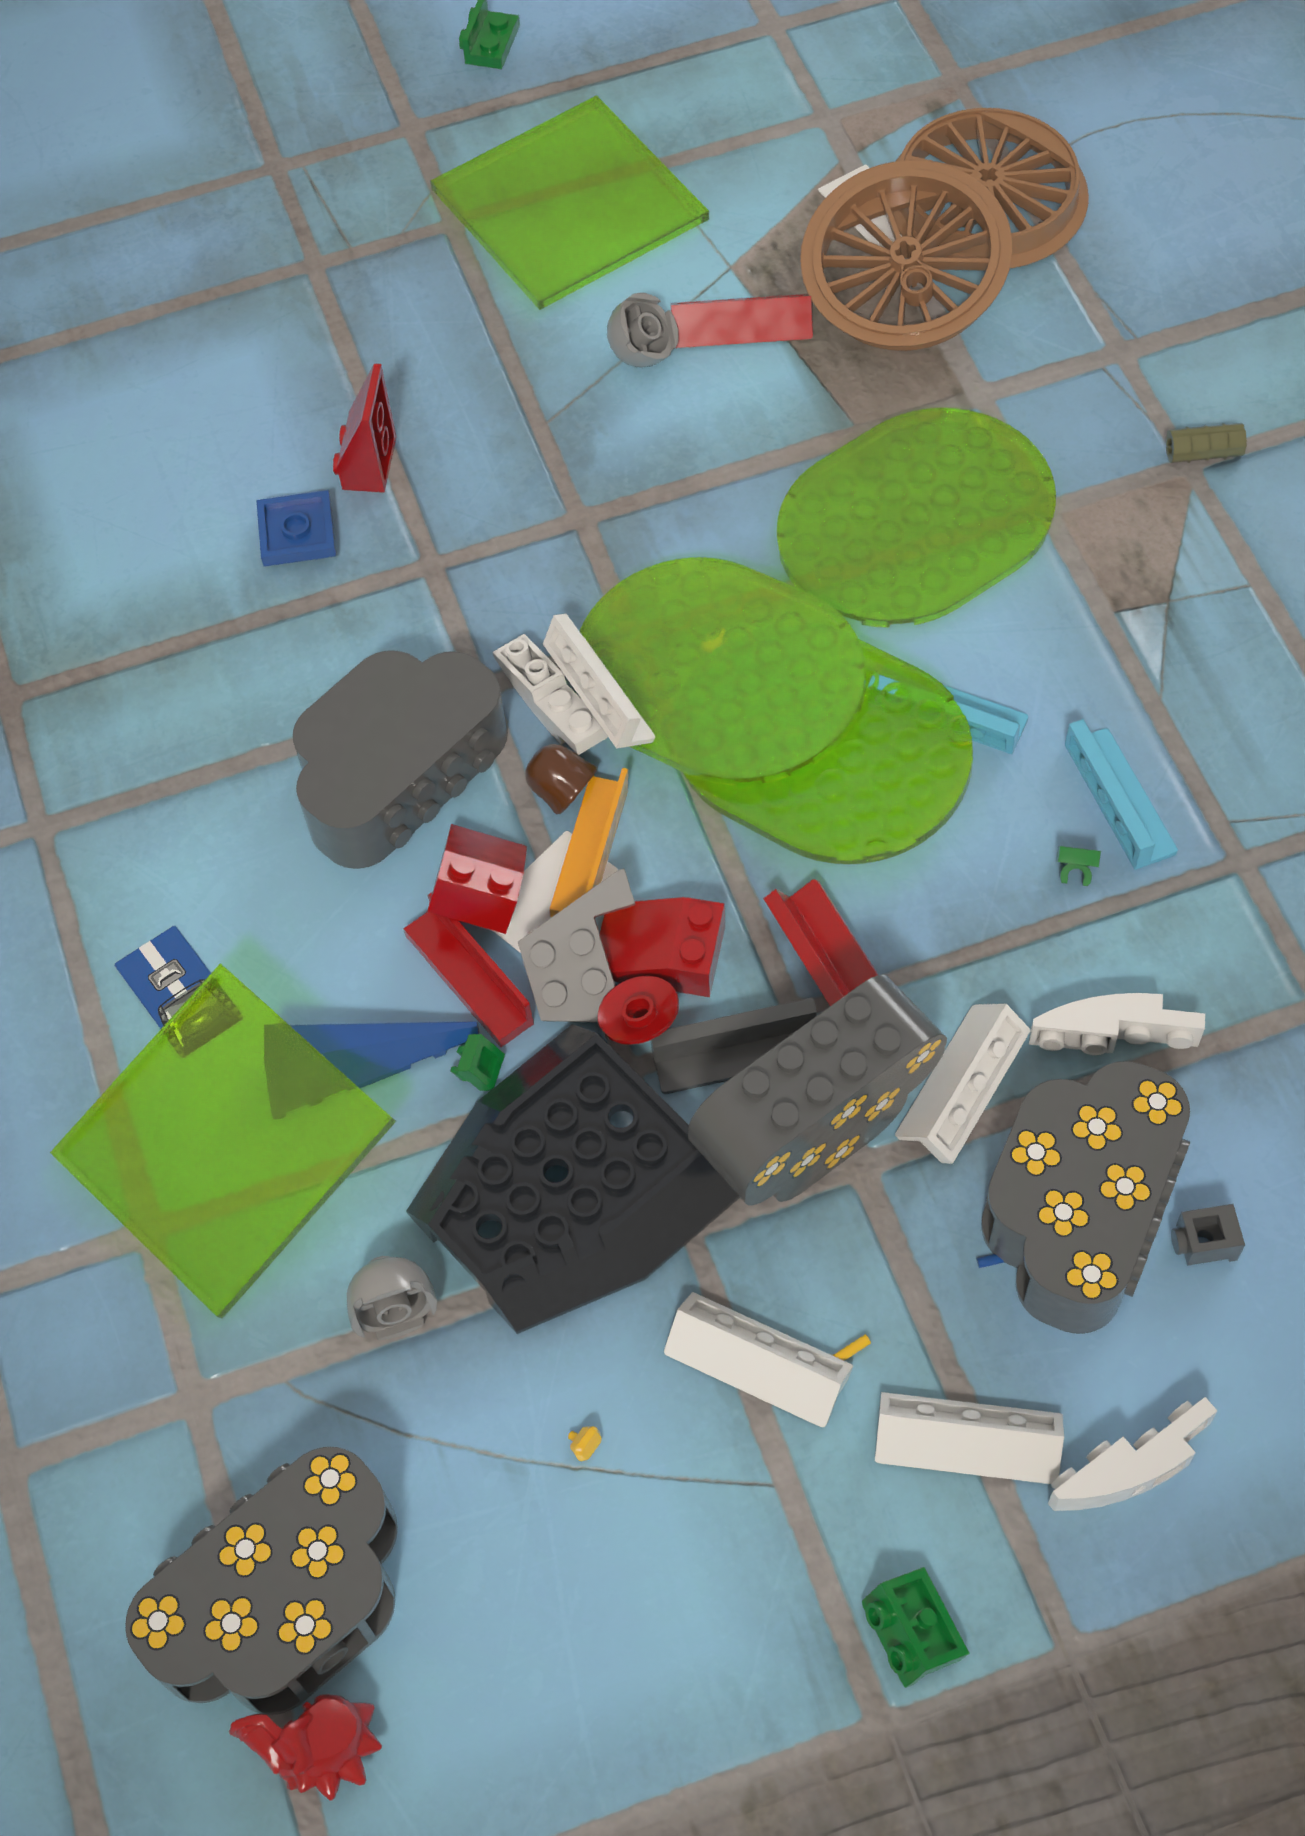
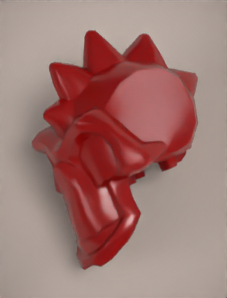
[229,1694,382,1801]

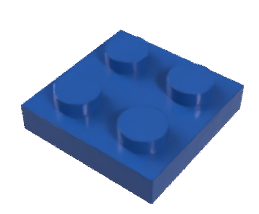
[256,490,336,567]

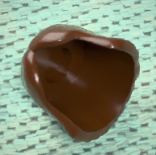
[525,744,598,814]

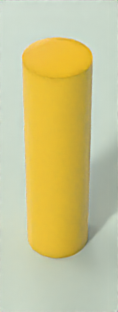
[832,1334,871,1361]

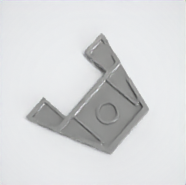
[518,868,636,1023]

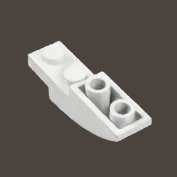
[493,634,608,755]
[1029,993,1205,1055]
[1048,1397,1217,1511]

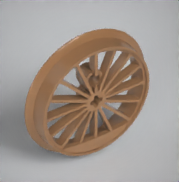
[892,108,1089,269]
[801,160,1012,351]

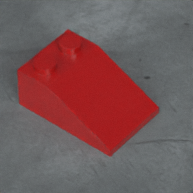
[333,363,396,493]
[427,824,527,934]
[600,897,725,997]

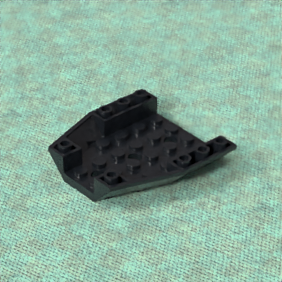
[406,1024,740,1334]

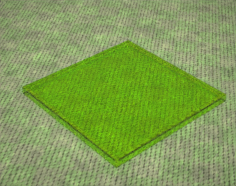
[430,95,709,310]
[50,963,396,1319]

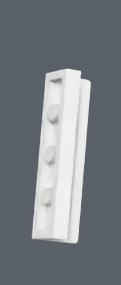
[543,614,655,749]
[895,1004,1031,1164]
[664,1292,853,1428]
[875,1392,1064,1484]

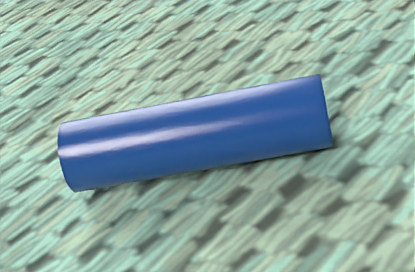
[976,1254,1004,1268]

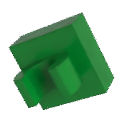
[1056,846,1101,886]
[450,1034,505,1091]

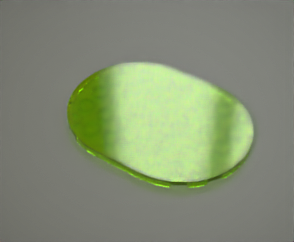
[777,408,1056,628]
[579,557,866,785]
[673,624,973,864]

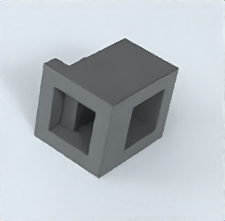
[1171,1204,1245,1266]

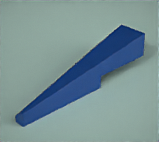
[265,1021,479,1120]

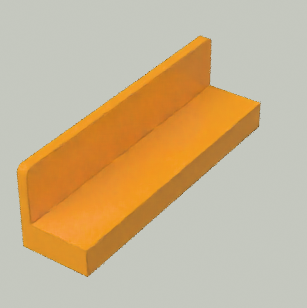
[549,768,628,917]

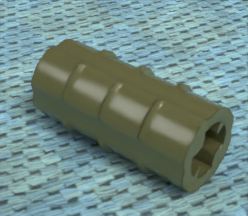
[1166,423,1247,463]

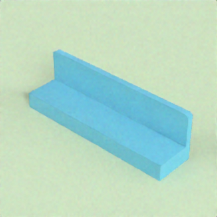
[868,666,1028,754]
[1065,719,1178,870]

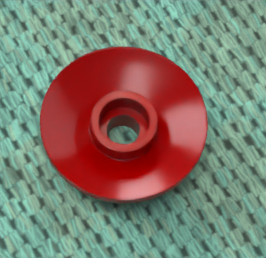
[598,976,679,1045]

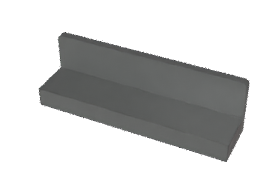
[651,997,817,1094]

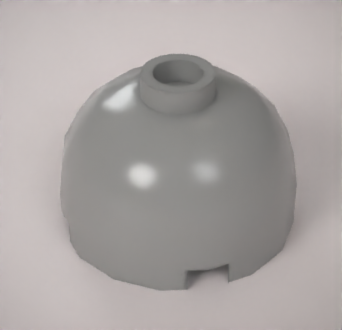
[607,293,678,368]
[347,1256,437,1340]

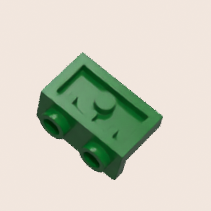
[459,0,520,69]
[862,1567,970,1688]

